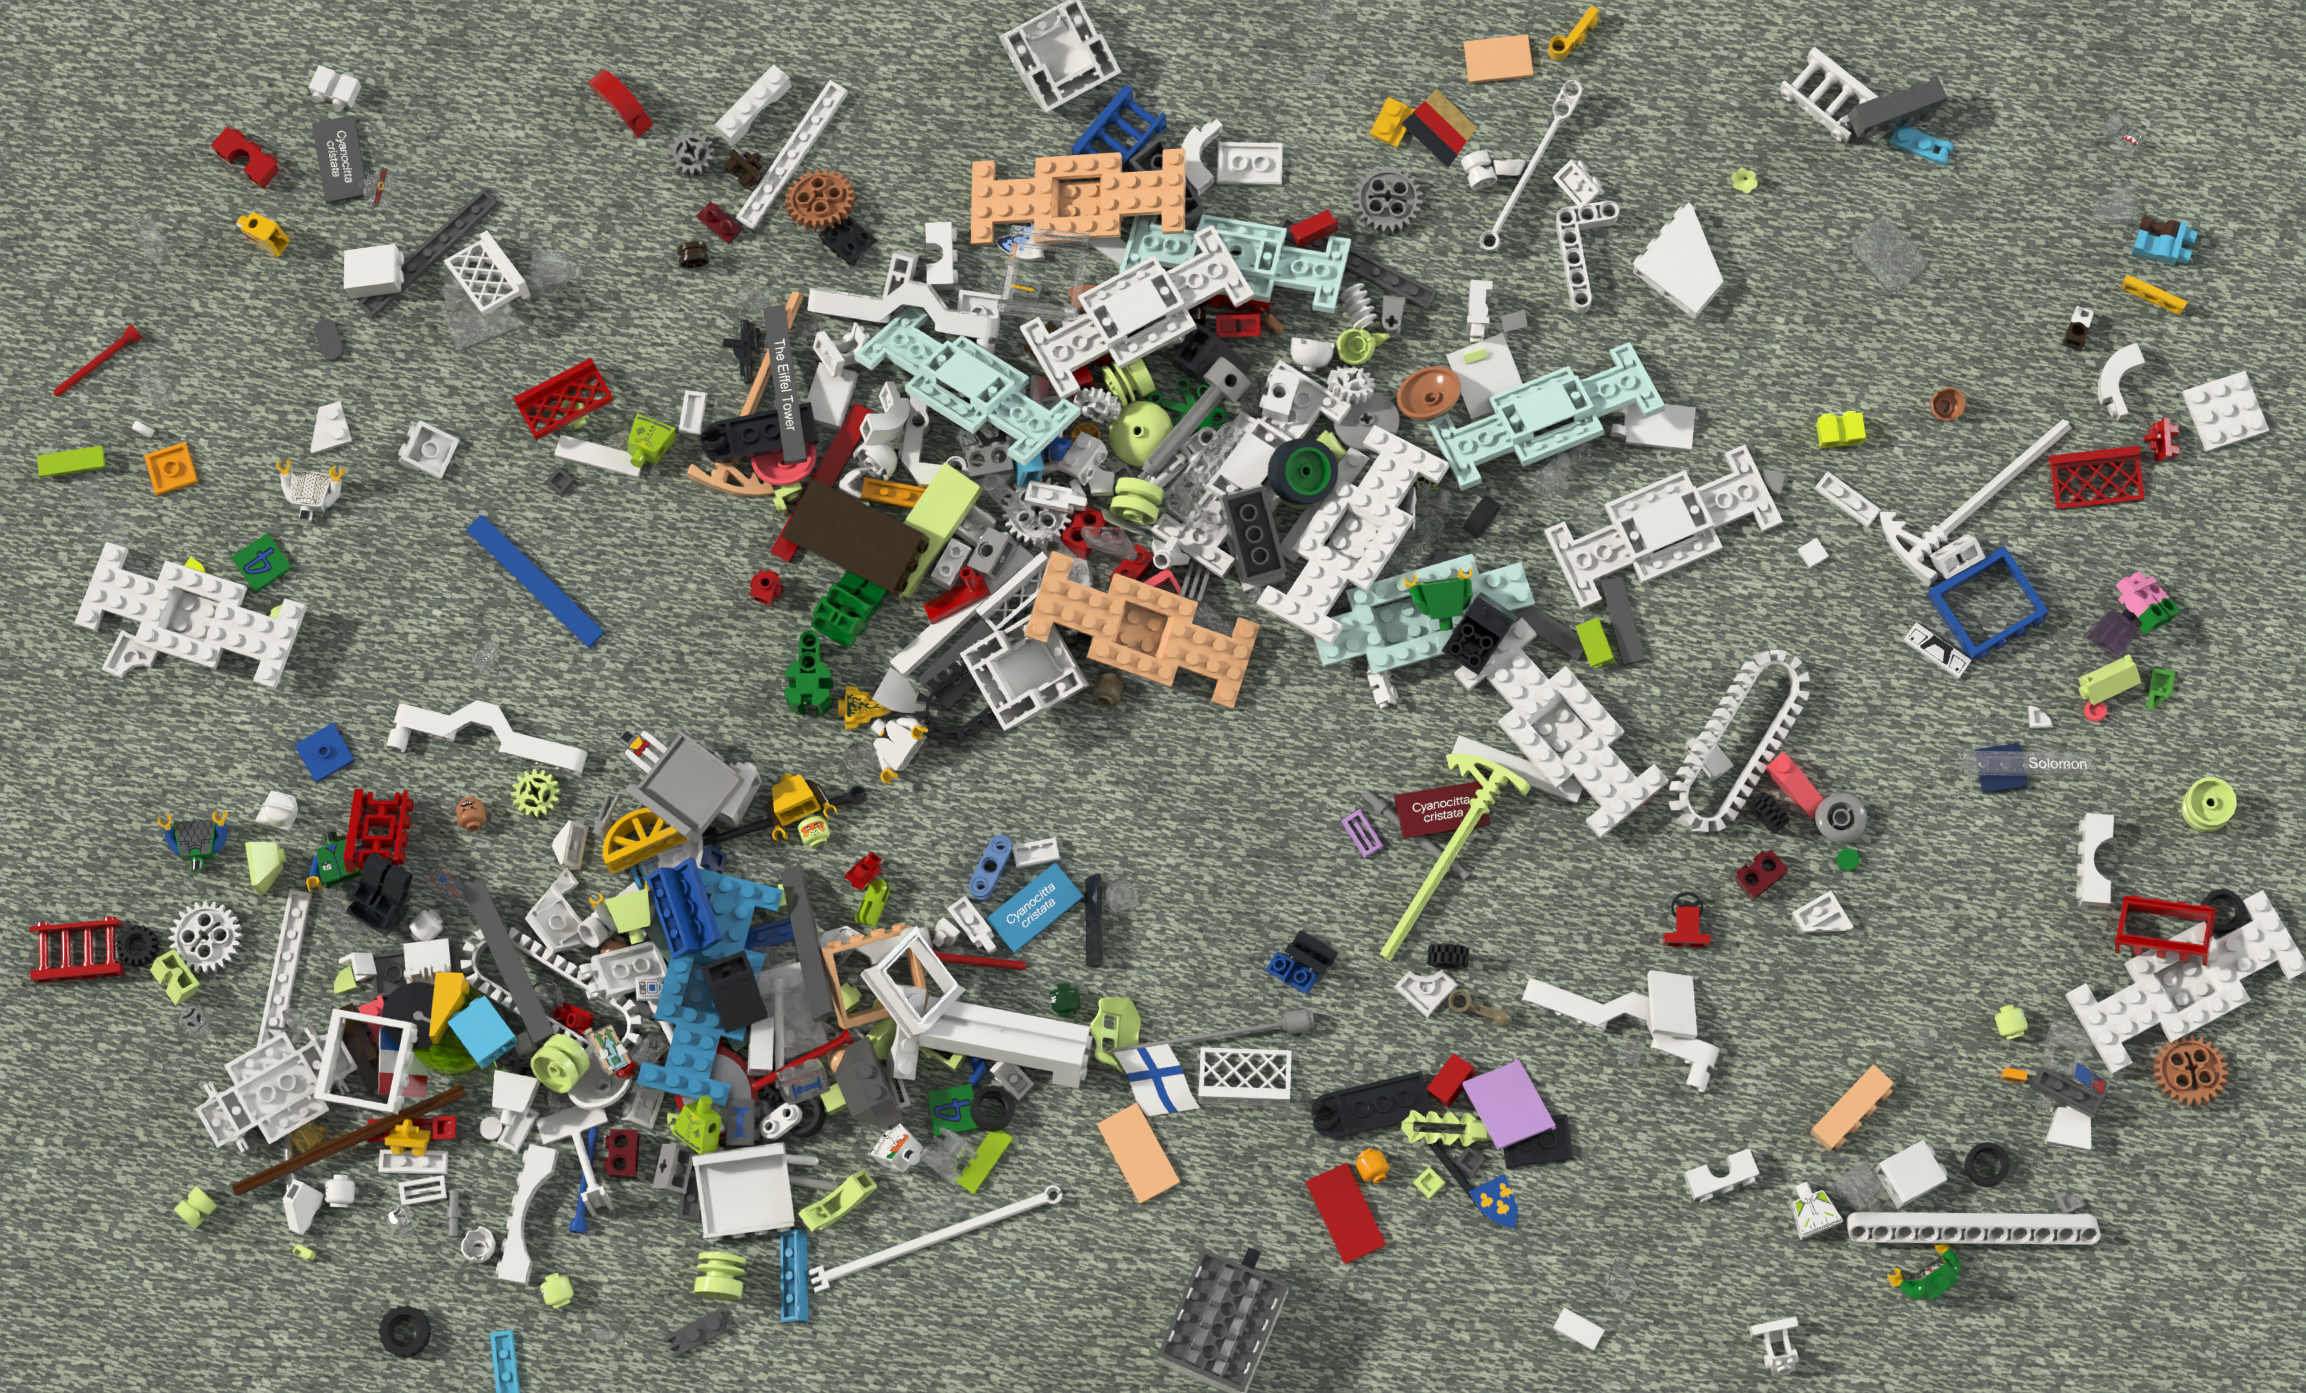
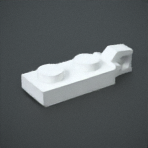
[1024,480,1087,512]
[947,896,997,955]

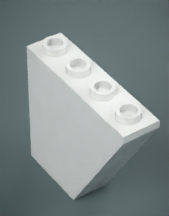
[1633,202,1723,320]

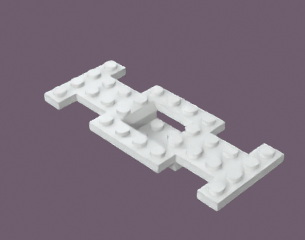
[1020,225,1255,400]
[1151,360,1352,579]
[1256,425,1450,646]
[1544,445,1783,610]
[74,542,307,689]
[1454,618,1669,839]
[2065,890,2306,1075]

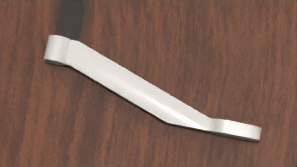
[1480,80,1583,252]

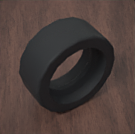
[1463,495,1501,539]
[2200,889,2245,934]
[970,1086,1015,1132]
[783,1093,826,1138]
[1964,1142,2010,1188]

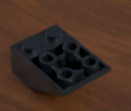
[1172,323,1252,401]
[1441,592,1518,675]
[701,950,768,1034]

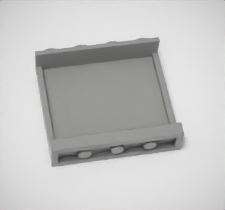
[625,727,745,844]

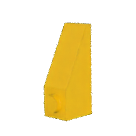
[429,972,469,1044]

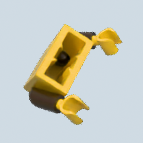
[766,773,838,842]

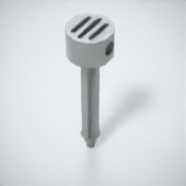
[1138,357,1251,480]

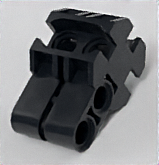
[346,852,413,936]

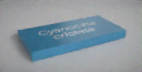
[986,863,1084,954]

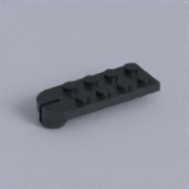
[700,402,819,464]
[1311,1071,1432,1139]

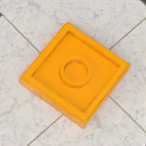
[144,442,199,496]

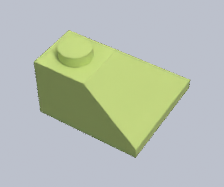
[245,842,286,895]

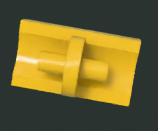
[385,1119,432,1156]

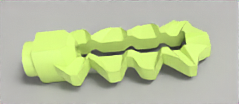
[1401,1110,1492,1146]

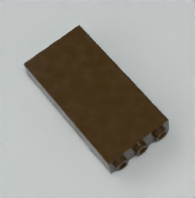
[781,479,930,597]

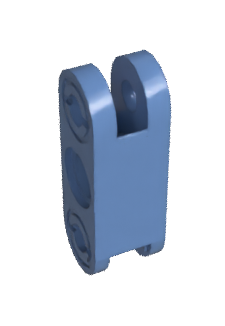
[969,835,1013,901]

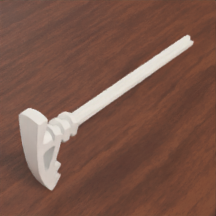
[1879,419,2072,587]

